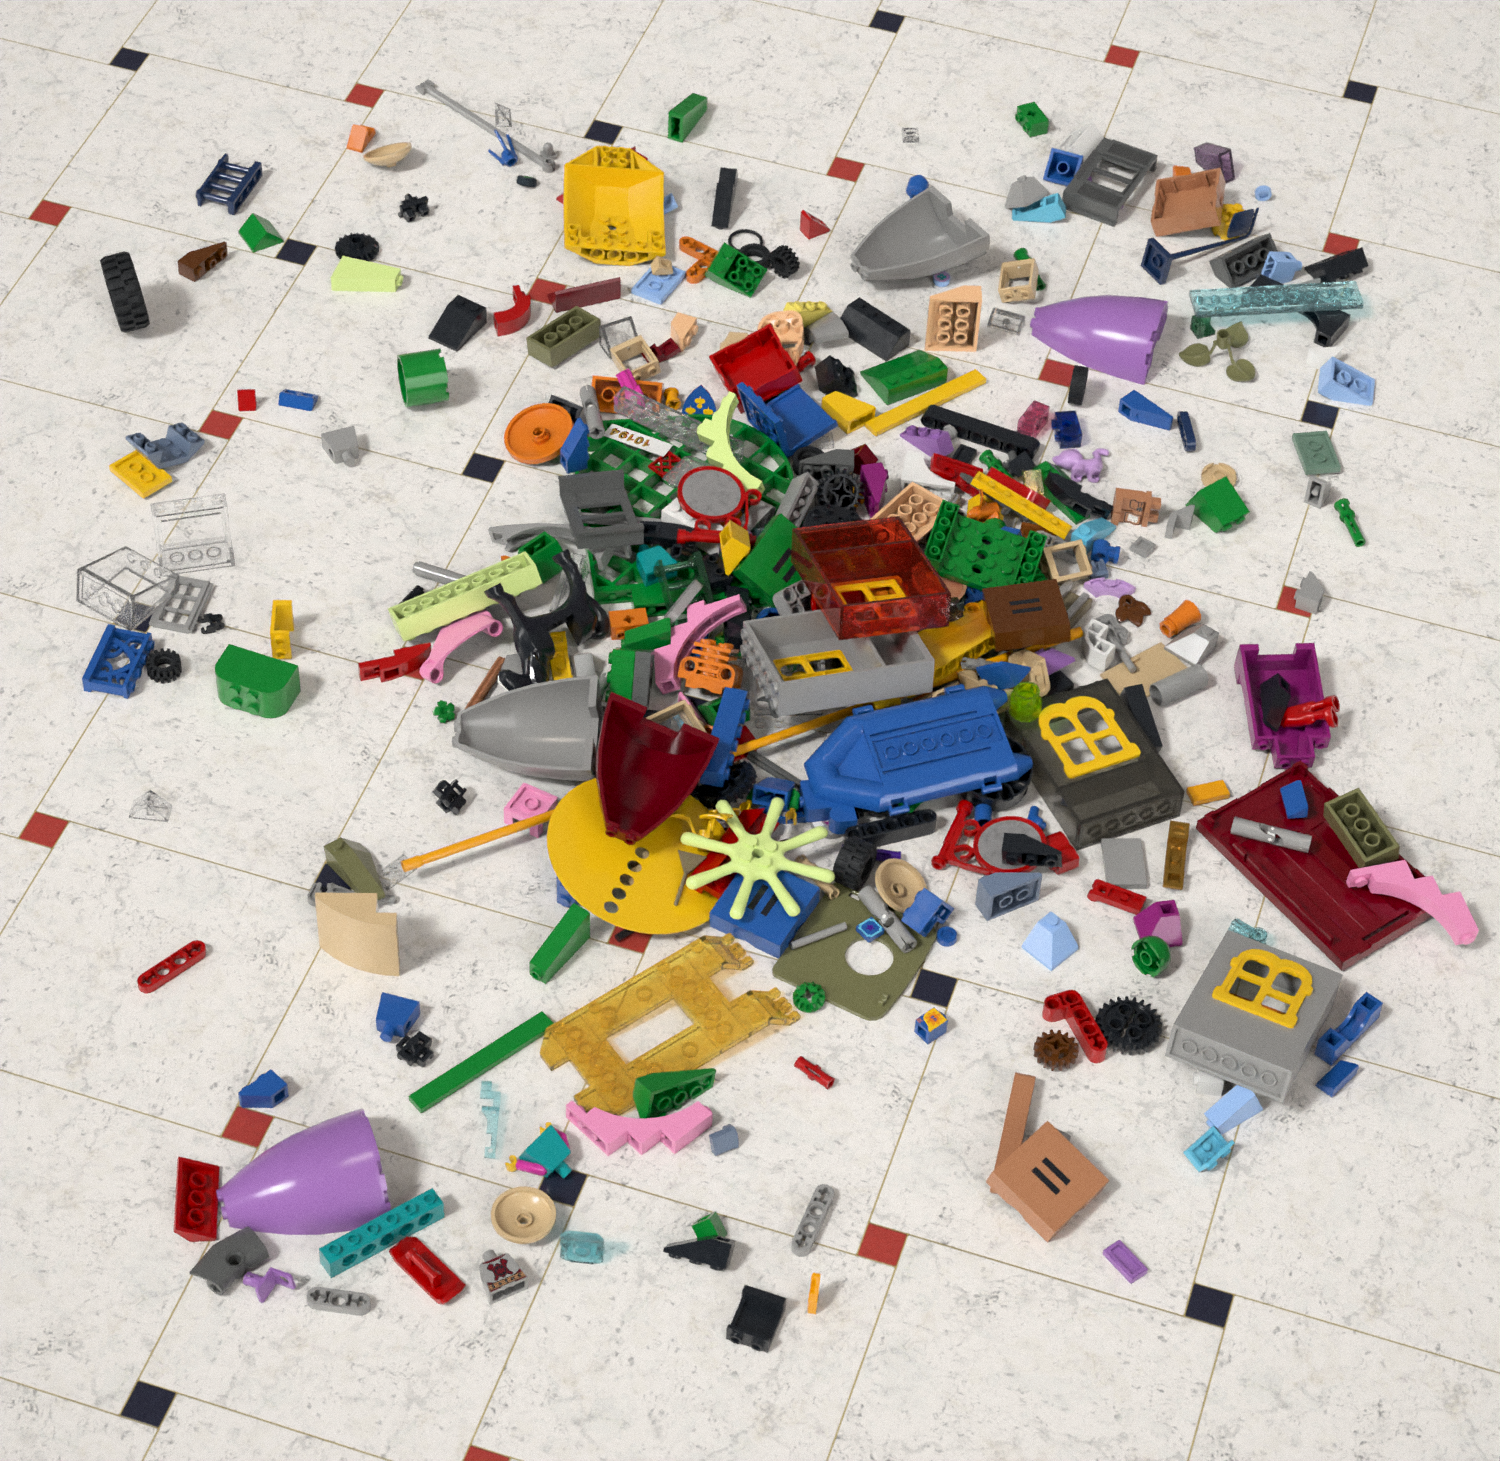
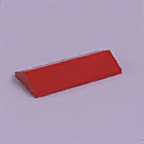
[174,1157,219,1242]

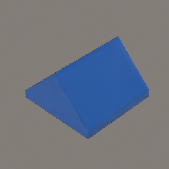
[1043,148,1084,186]
[976,661,1030,690]

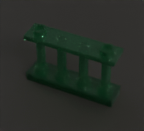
[653,551,714,627]

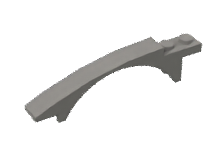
[488,523,632,571]

